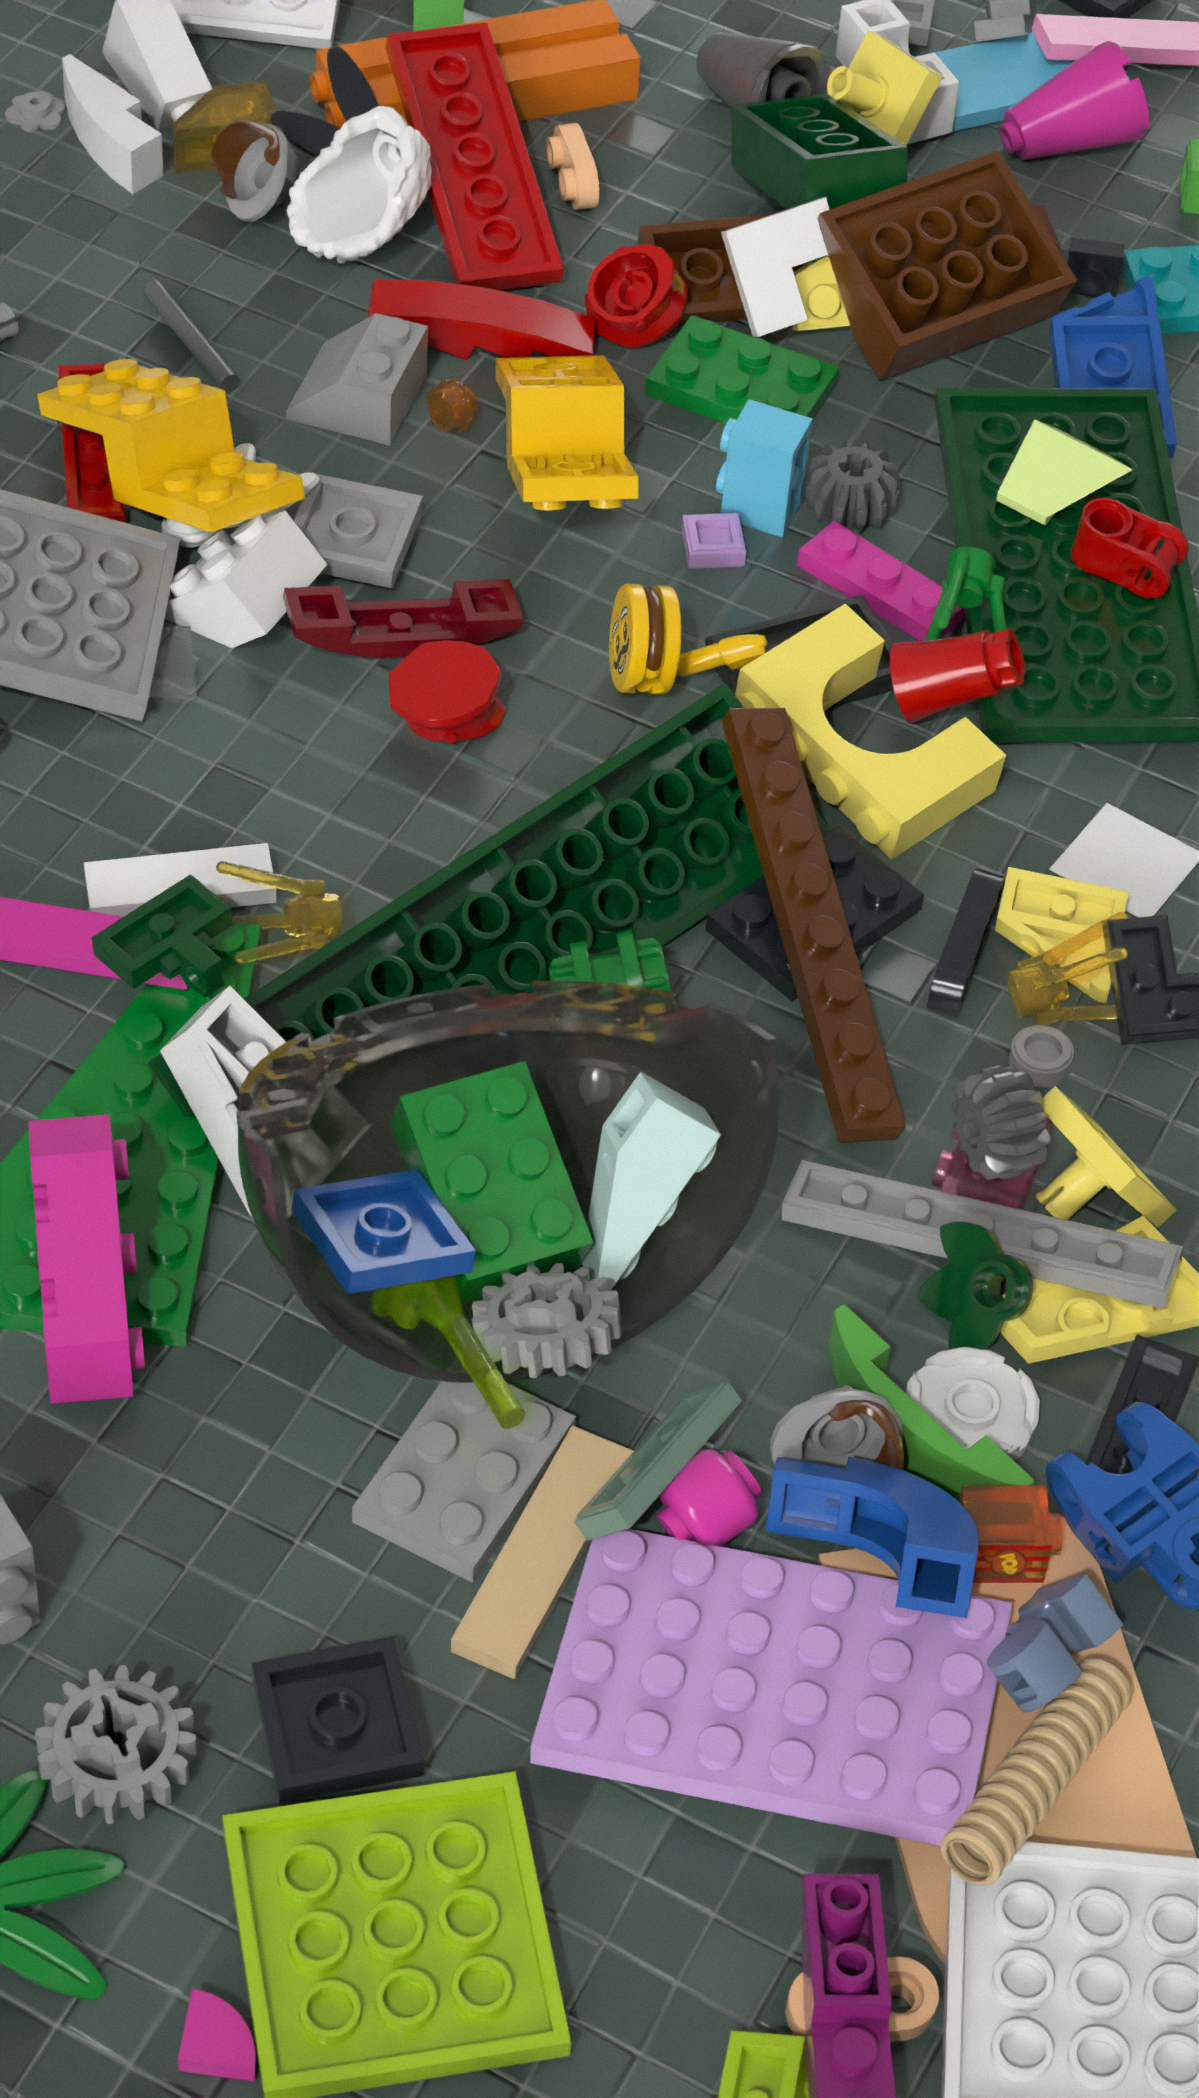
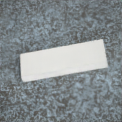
[84,843,276,917]

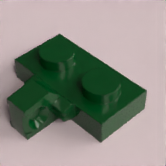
[91,874,233,998]

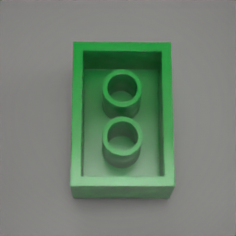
[390,1061,593,1305]

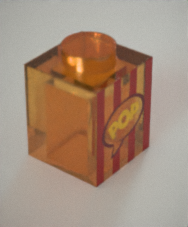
[959,1485,1062,1583]

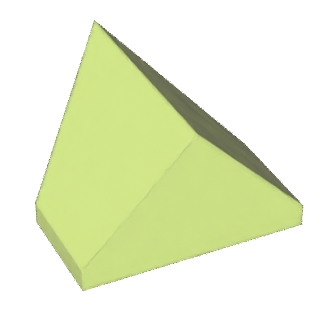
[996,420,1133,525]

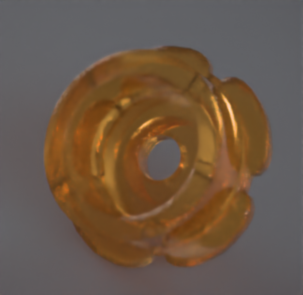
[427,379,477,432]

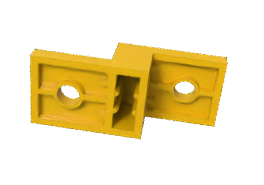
[496,355,638,510]
[37,359,305,533]

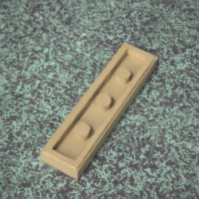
[451,1425,634,1680]

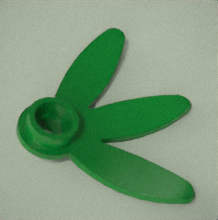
[0,1770,124,2000]

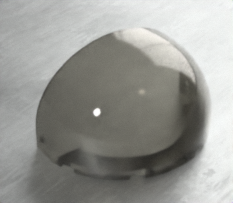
[236,981,779,1383]

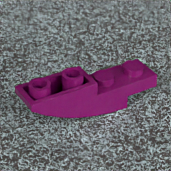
[802,1874,896,2098]

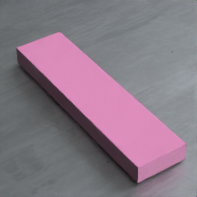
[1031,14,1199,66]

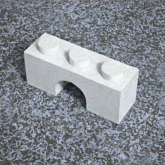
[836,0,959,144]

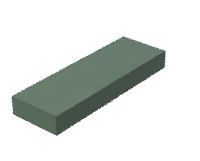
[574,1382,742,1541]

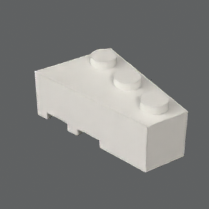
[160,986,370,1233]

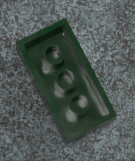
[731,93,908,209]

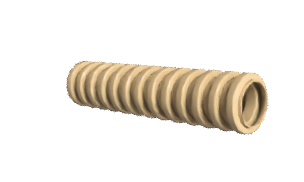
[940,1658,1132,1886]

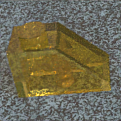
[172,81,275,173]

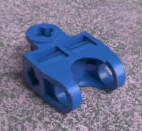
[1045,1402,1199,1610]

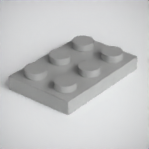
[352,1358,576,1583]

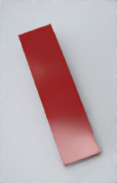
[367,279,595,360]

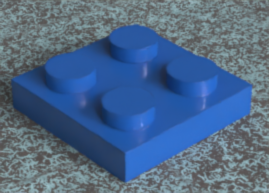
[291,1169,476,1294]

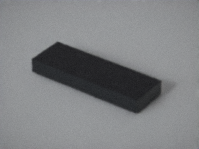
[1085,1334,1199,1474]

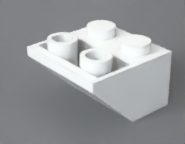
[165,510,327,648]

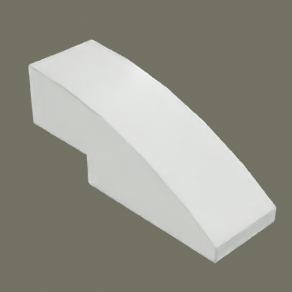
[62,54,163,194]

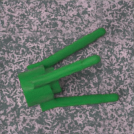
[924,547,1007,641]

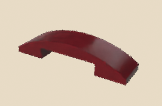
[283,579,523,658]

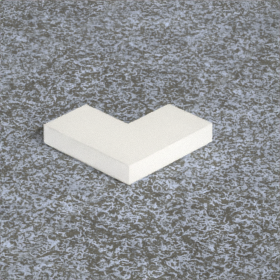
[721,197,830,337]

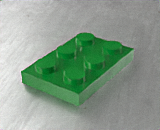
[645,315,840,424]

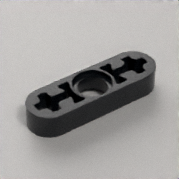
[927,868,1005,1017]

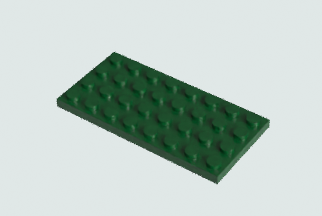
[935,388,1199,743]

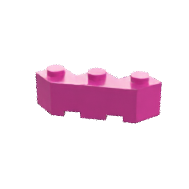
[28,1114,145,1404]

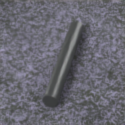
[143,279,240,393]

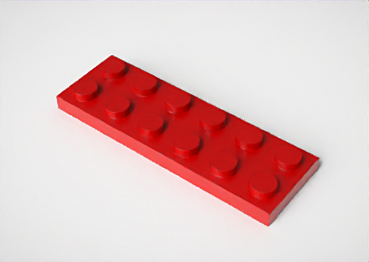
[385,23,564,290]

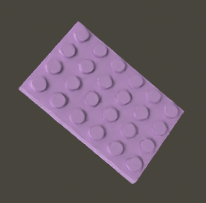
[530,1529,1012,1846]

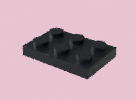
[706,825,924,1002]

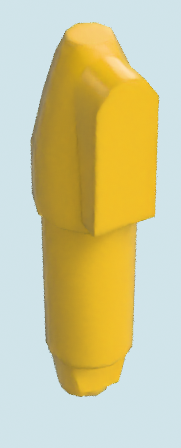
[676,634,767,677]

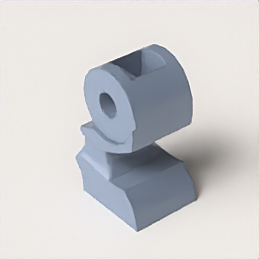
[987,1574,1123,1713]

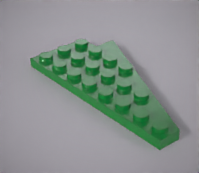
[0,922,262,1347]

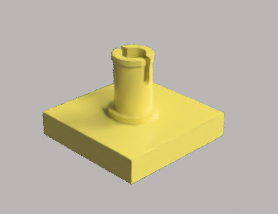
[827,30,943,146]
[1035,1086,1177,1227]

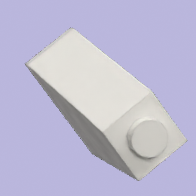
[102,0,213,130]

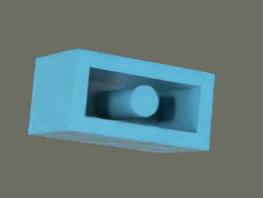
[716,399,813,538]

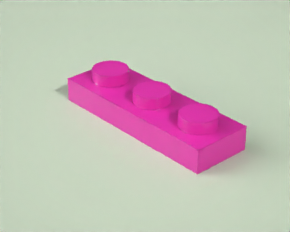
[797,521,965,641]

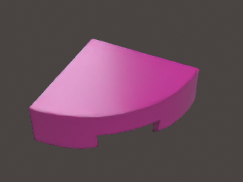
[178,1989,256,2082]

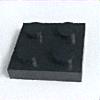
[252,1636,424,1804]

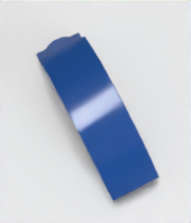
[765,1456,979,1618]

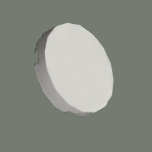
[906,1347,1040,1461]

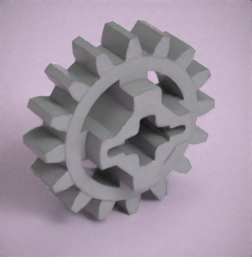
[471,1263,621,1378]
[35,1665,197,1824]

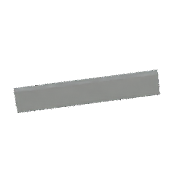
[782,1160,1183,1309]

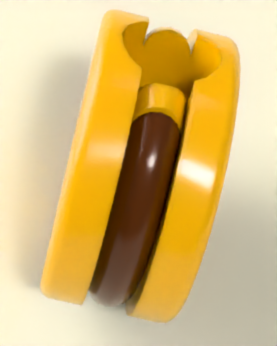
[609,584,681,695]

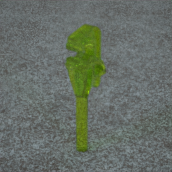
[371,1276,525,1429]

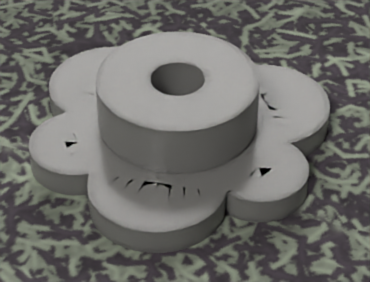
[5,91,65,132]

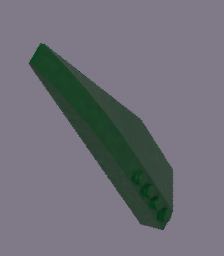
[148,682,830,1117]

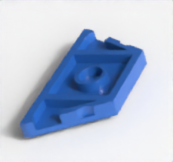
[1049,276,1177,458]

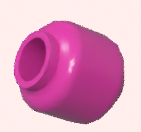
[656,1449,763,1547]

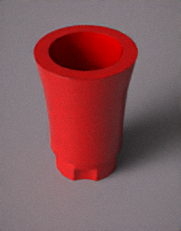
[890,629,1026,723]

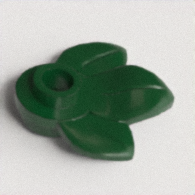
[917,1222,1033,1350]

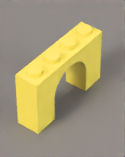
[735,604,1006,860]

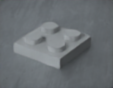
[293,474,423,588]

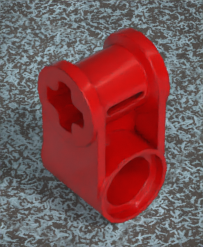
[1071,498,1189,598]

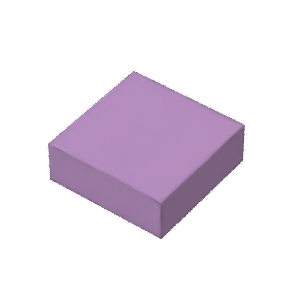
[681,513,746,569]

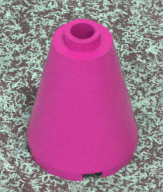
[999,41,1149,160]

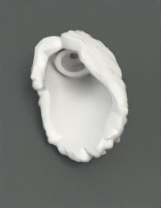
[287,106,432,263]

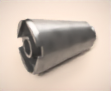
[697,32,833,107]

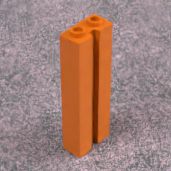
[309,0,641,128]

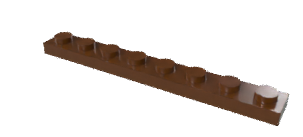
[722,708,906,1143]

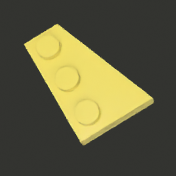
[1000,1215,1199,1364]

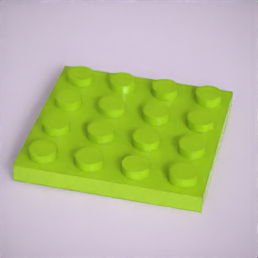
[222,1771,571,2098]

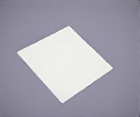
[1049,803,1199,917]

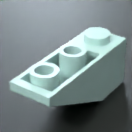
[582,1071,721,1291]

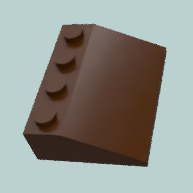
[817,150,1077,381]

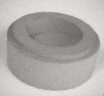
[1008,1025,1074,1088]

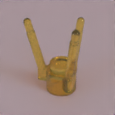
[216,861,342,964]
[1007,912,1128,1025]

